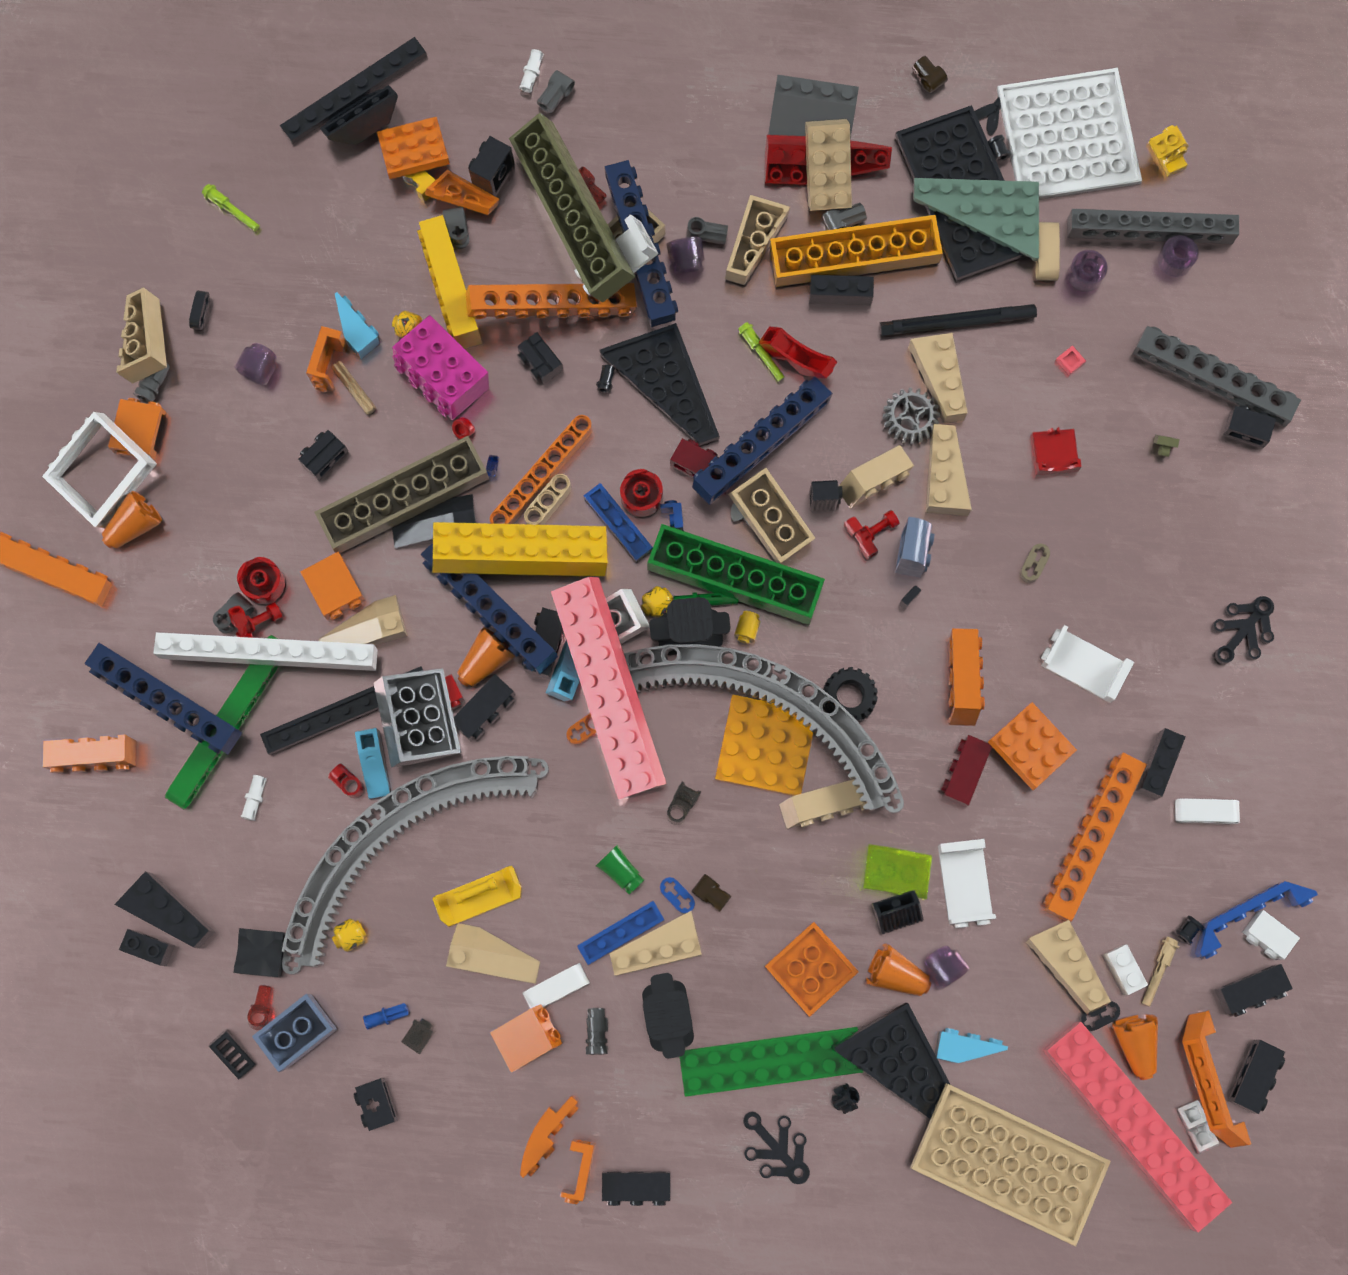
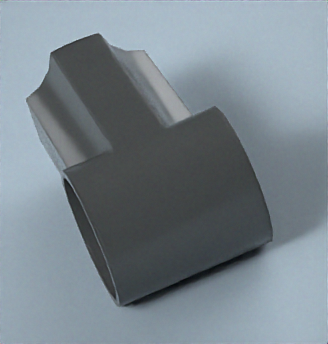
[537,70,575,113]
[822,202,867,230]
[686,217,728,245]

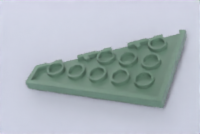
[913,178,1039,261]

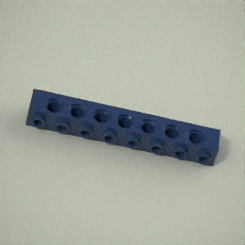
[604,160,678,327]
[692,377,833,505]
[420,543,558,675]
[84,642,242,755]

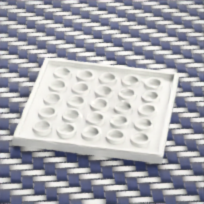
[997,68,1142,199]

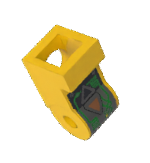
[402,171,435,202]

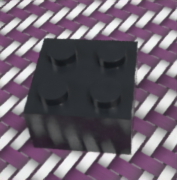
[468,136,515,196]

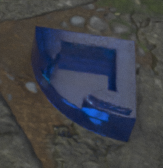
[486,455,499,477]

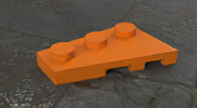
[425,170,500,215]

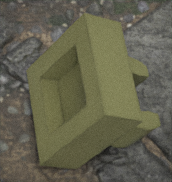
[1153,434,1180,457]

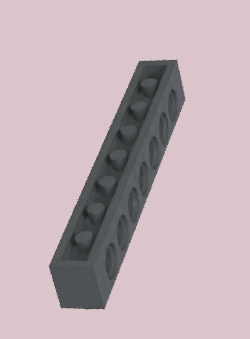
[1067,209,1239,244]
[1132,325,1301,427]

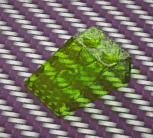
[861,844,932,899]

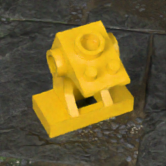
[1148,125,1189,176]

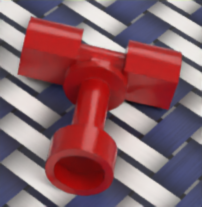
[844,510,900,560]
[228,602,282,638]

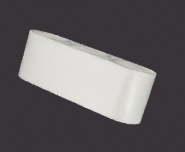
[1175,799,1240,824]
[522,963,590,1009]

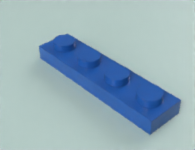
[583,483,653,562]
[577,901,664,965]

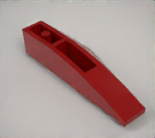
[765,135,892,185]

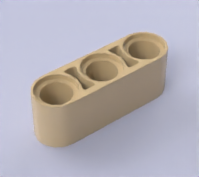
[1035,222,1060,281]
[524,474,571,525]

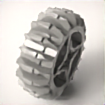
[882,387,940,445]

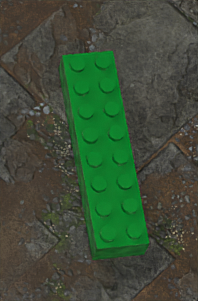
[647,524,825,625]
[680,1027,863,1097]

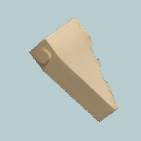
[446,923,540,984]

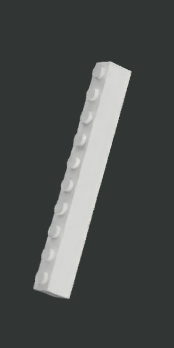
[154,632,378,671]

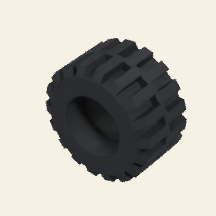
[823,667,878,722]

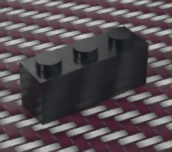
[809,275,874,306]
[522,607,564,679]
[454,674,516,741]
[1136,728,1186,800]
[1215,964,1293,1017]
[1228,1040,1285,1114]
[602,1171,670,1206]

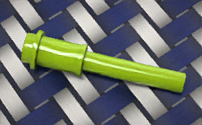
[202,184,260,231]
[738,322,785,382]

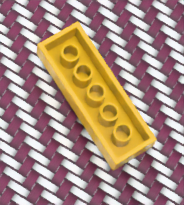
[417,215,482,349]

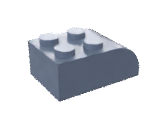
[895,517,935,577]
[252,994,338,1072]

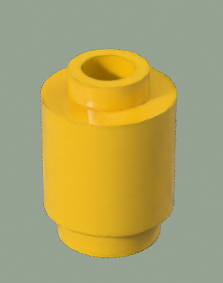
[734,611,760,644]

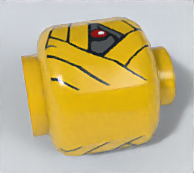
[392,310,422,338]
[641,586,674,618]
[332,919,366,952]

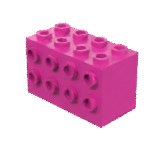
[392,315,489,421]

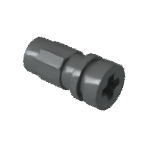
[133,364,170,403]
[585,1008,608,1055]

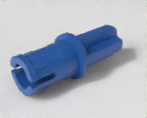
[363,1003,409,1030]

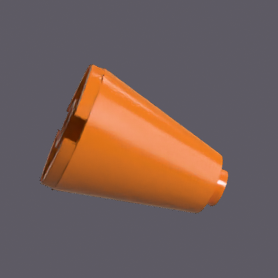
[102,491,162,549]
[457,627,515,687]
[866,944,931,996]
[1112,1014,1158,1080]

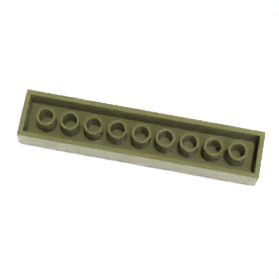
[509,113,635,302]

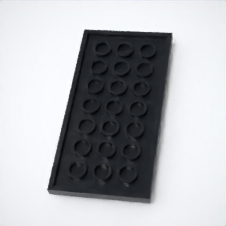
[895,105,1026,281]

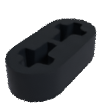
[189,290,210,330]
[1079,1001,1120,1031]

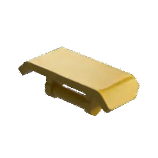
[433,866,521,927]

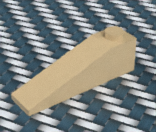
[319,595,407,645]

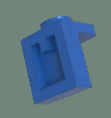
[660,500,684,531]

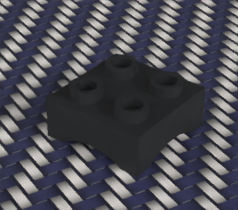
[233,928,286,978]

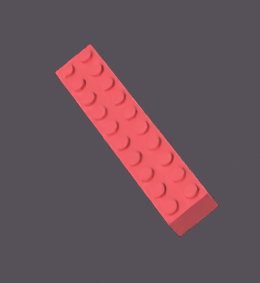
[551,577,667,799]
[1043,1022,1232,1233]

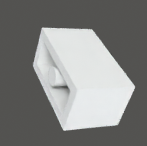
[1242,910,1300,960]
[1102,944,1148,995]

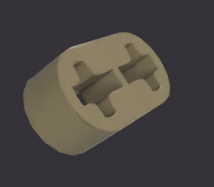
[1020,543,1050,583]

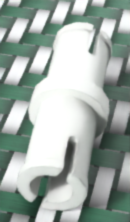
[519,49,544,93]
[241,775,267,821]

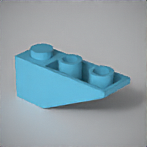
[335,292,380,359]
[546,640,580,702]
[355,728,390,799]
[935,1028,1008,1063]

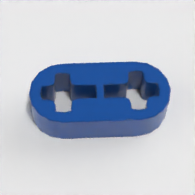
[660,877,695,914]

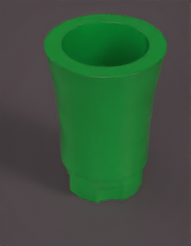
[596,844,644,894]

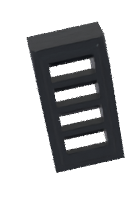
[209,1029,256,1080]

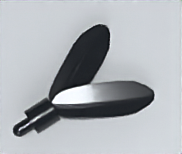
[975,95,1005,136]

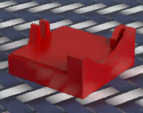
[1031,427,1082,476]

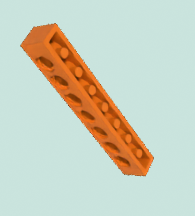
[465,283,637,319]
[1043,752,1147,922]

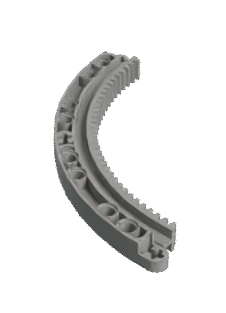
[624,644,904,813]
[282,756,549,975]

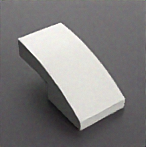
[1177,1100,1219,1154]

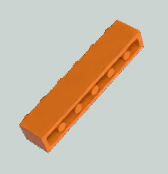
[0,532,113,607]

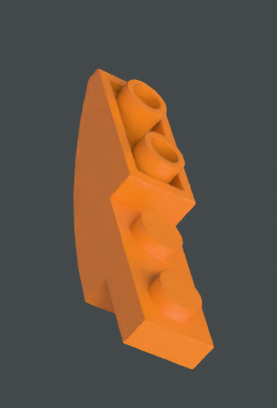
[520,1095,579,1178]

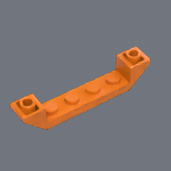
[1182,1010,1251,1148]

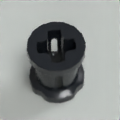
[988,135,1012,162]
[1174,915,1204,945]

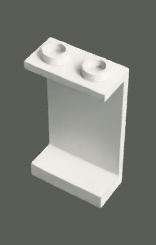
[572,215,658,296]
[1041,625,1134,703]
[938,839,996,928]

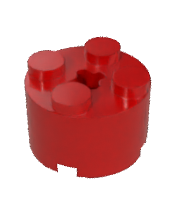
[620,469,663,517]
[237,557,285,604]

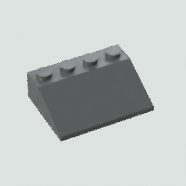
[768,75,859,139]
[374,668,461,768]

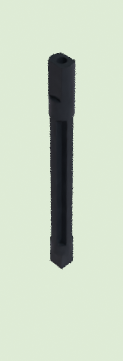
[879,304,1037,336]

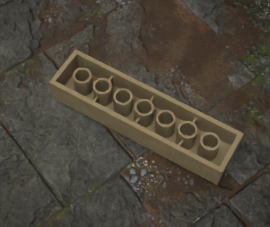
[314,436,489,553]

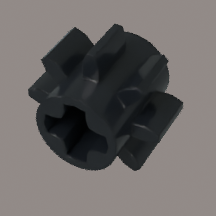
[832,1084,860,1114]

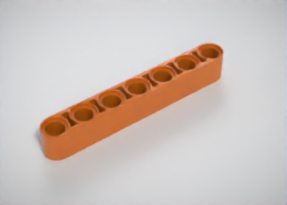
[490,415,592,524]

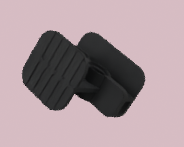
[649,597,731,656]
[642,973,694,1059]

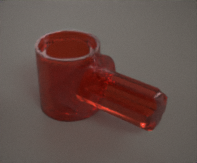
[579,166,607,204]
[247,985,272,1030]

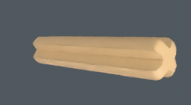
[332,361,376,415]

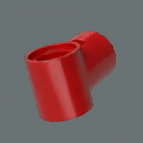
[328,763,365,799]

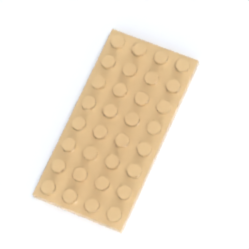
[910,1083,1111,1246]

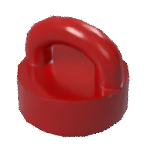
[452,417,475,439]

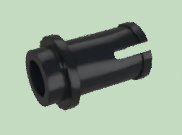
[596,365,615,393]

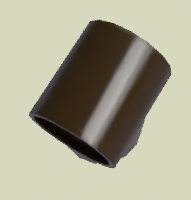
[912,56,948,93]
[691,874,732,912]

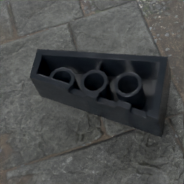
[114,871,215,949]

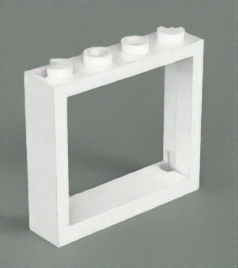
[42,412,157,528]

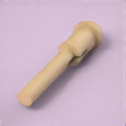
[1142,937,1180,1007]

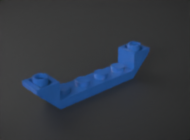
[1195,881,1318,959]

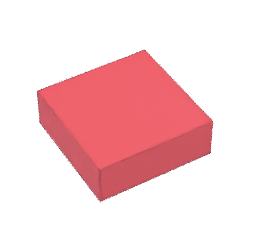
[1056,345,1086,376]

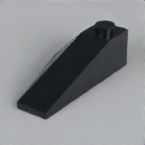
[392,494,477,549]

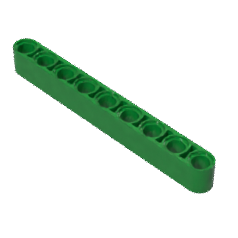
[165,635,280,810]

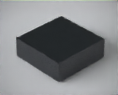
[900,586,921,610]

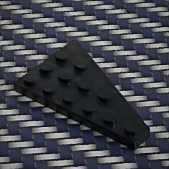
[599,323,720,446]
[832,1002,951,1119]

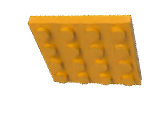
[715,694,813,796]

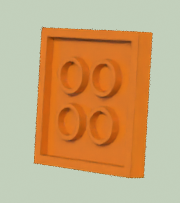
[377,117,450,179]
[988,702,1077,790]
[764,922,859,1017]

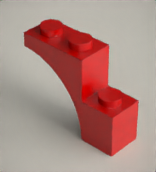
[759,326,837,379]

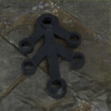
[1212,596,1274,664]
[743,1111,810,1184]

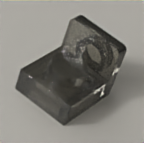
[401,1018,436,1054]

